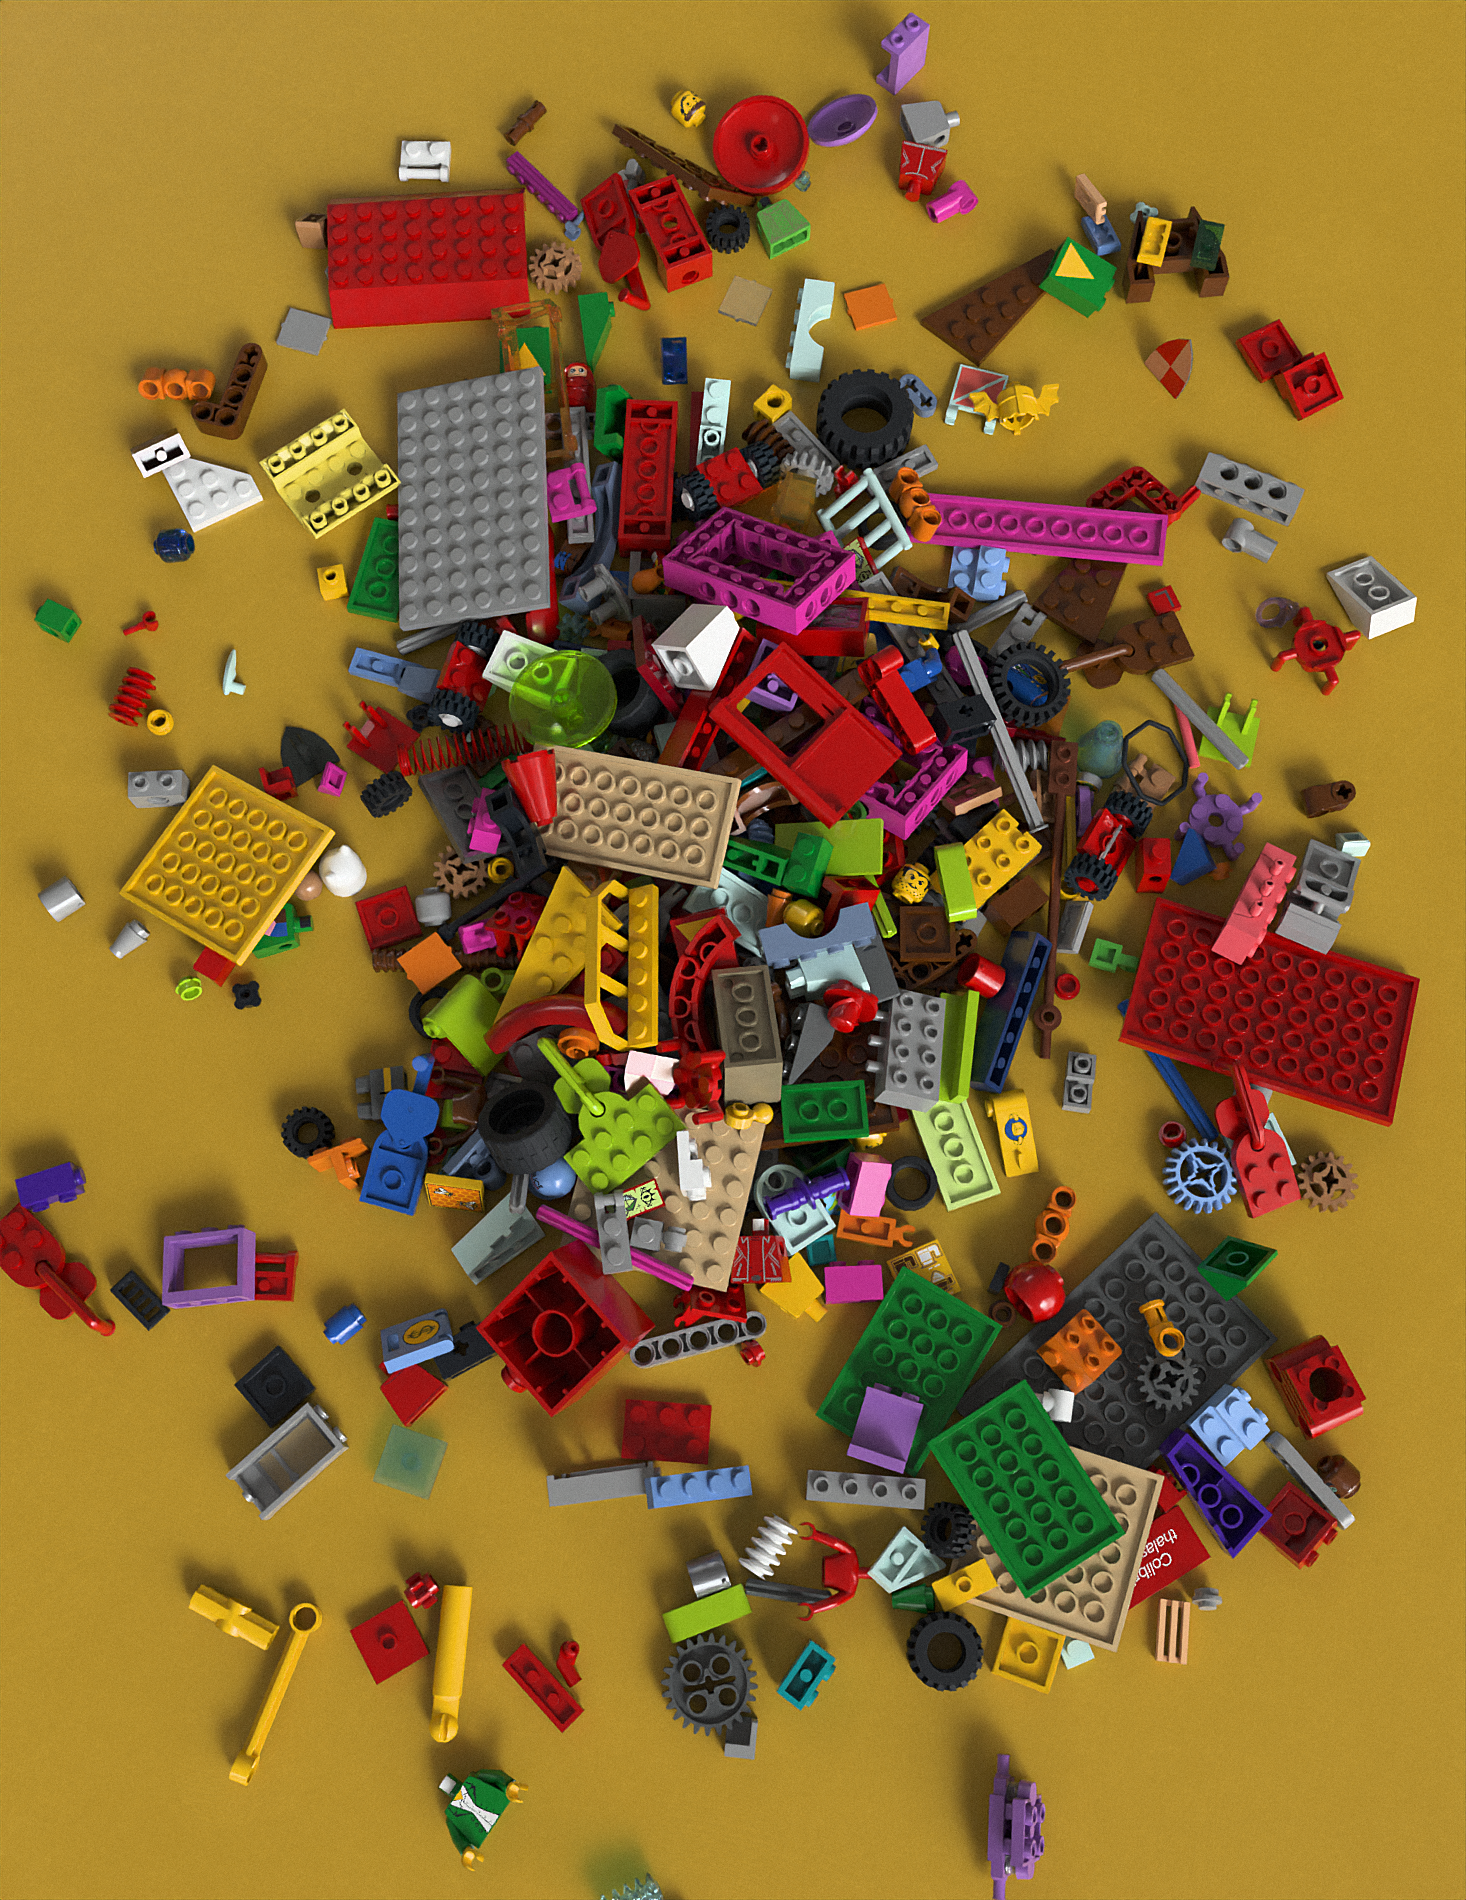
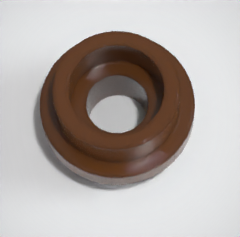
[988,1300,1017,1329]

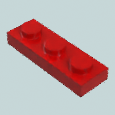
[502,1642,585,1733]

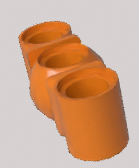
[138,367,216,402]
[888,467,942,542]
[1028,1186,1077,1266]

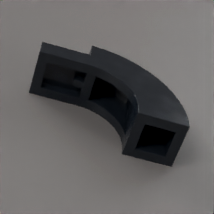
[485,785,548,881]

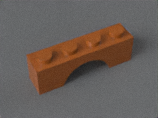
[730,775,799,836]

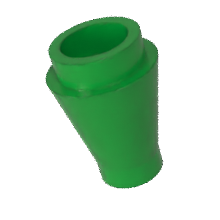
[892,1583,935,1614]

